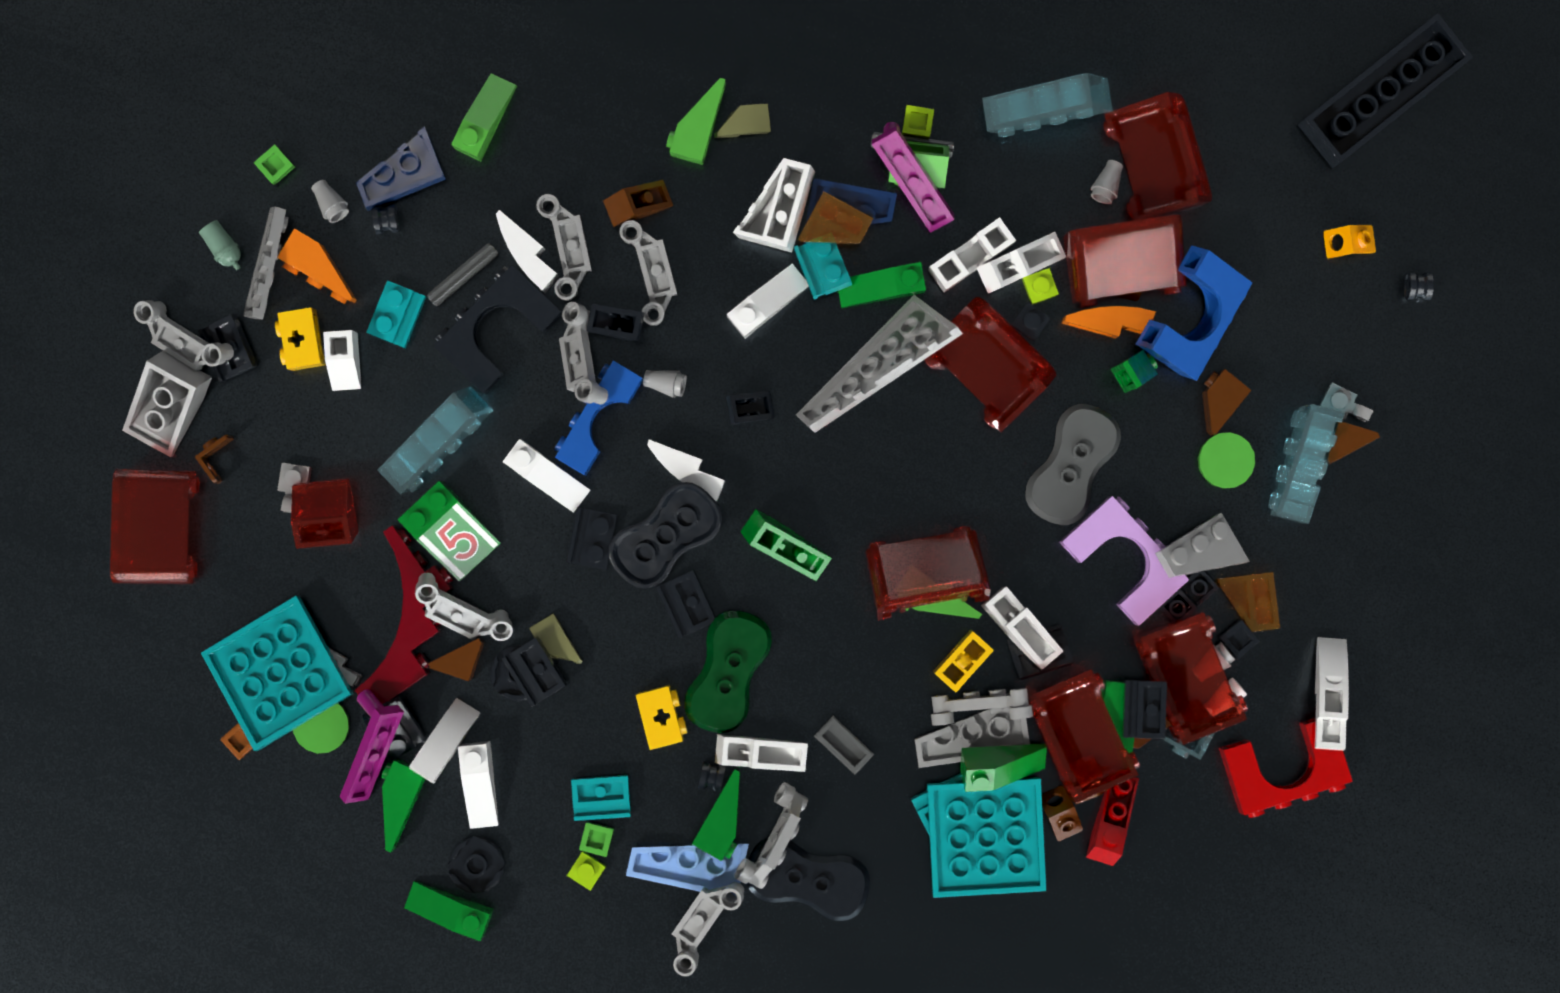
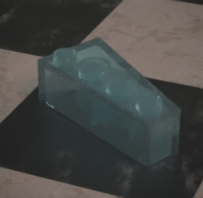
[982,73,1113,137]
[378,386,494,495]
[1268,404,1345,524]

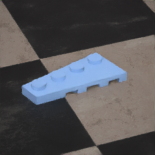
[626,844,749,896]

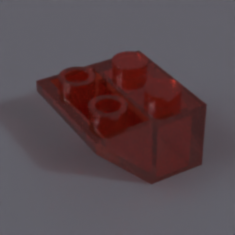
[291,479,359,549]

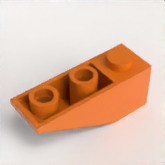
[277,228,357,304]

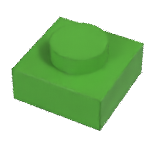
[254,144,295,185]
[579,821,614,857]

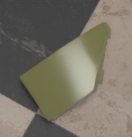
[714,104,771,138]
[529,614,583,664]

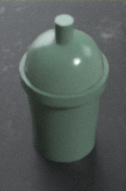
[199,220,241,271]

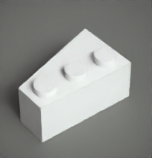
[733,158,815,253]

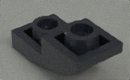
[1159,571,1220,626]

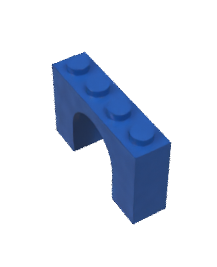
[1136,245,1252,381]

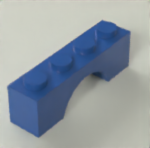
[554,361,643,476]

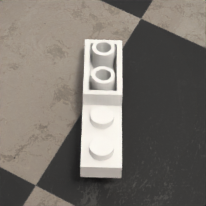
[1315,637,1349,751]

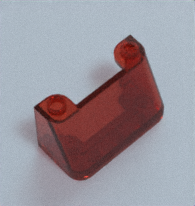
[1104,92,1212,223]
[1063,215,1186,307]
[924,297,1056,432]
[110,469,200,584]
[865,526,991,620]
[1133,612,1248,745]
[1028,669,1140,803]

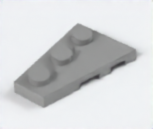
[1155,513,1250,578]

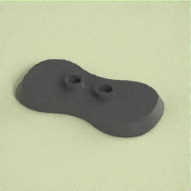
[1025,404,1121,525]

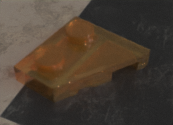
[798,191,873,244]
[1217,572,1280,632]

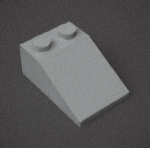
[122,351,212,457]

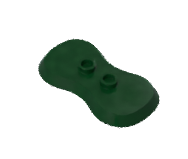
[684,611,772,733]

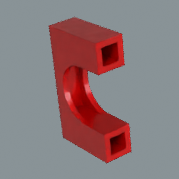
[1219,717,1353,818]

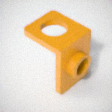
[1324,225,1376,258]

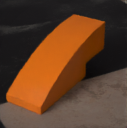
[1062,306,1156,339]

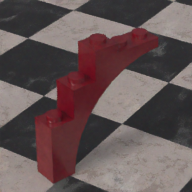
[355,525,454,704]

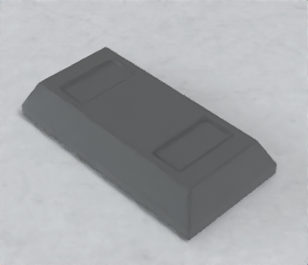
[814,716,874,774]

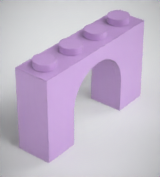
[1059,496,1189,626]

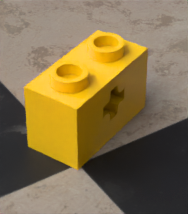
[275,307,326,371]
[933,630,994,692]
[636,685,687,750]

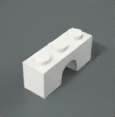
[928,217,1016,293]

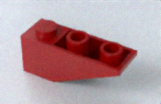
[1086,770,1139,866]

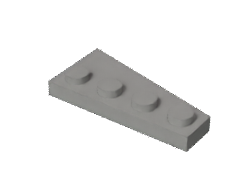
[243,207,288,320]
[914,707,1030,768]

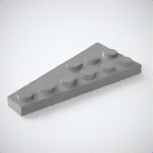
[796,295,963,432]

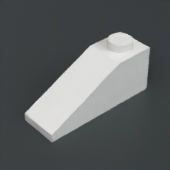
[727,264,809,339]
[503,439,591,513]
[458,741,499,829]

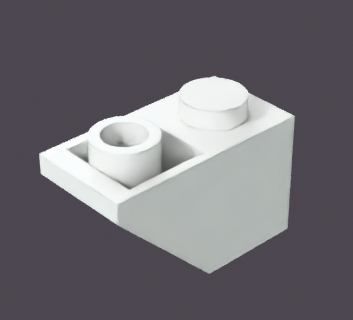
[323,330,361,391]

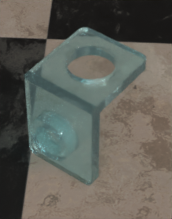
[1163,727,1215,760]

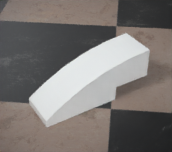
[496,210,559,293]
[977,232,1066,293]
[647,440,725,502]
[981,586,1063,670]
[409,698,480,784]
[715,734,808,772]

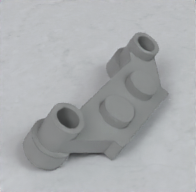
[536,194,592,301]
[620,220,678,326]
[134,300,234,371]
[559,302,608,405]
[415,573,513,641]
[931,688,1033,726]
[735,782,808,889]
[672,882,744,976]

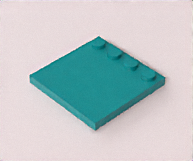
[201,596,353,751]
[927,777,1046,898]

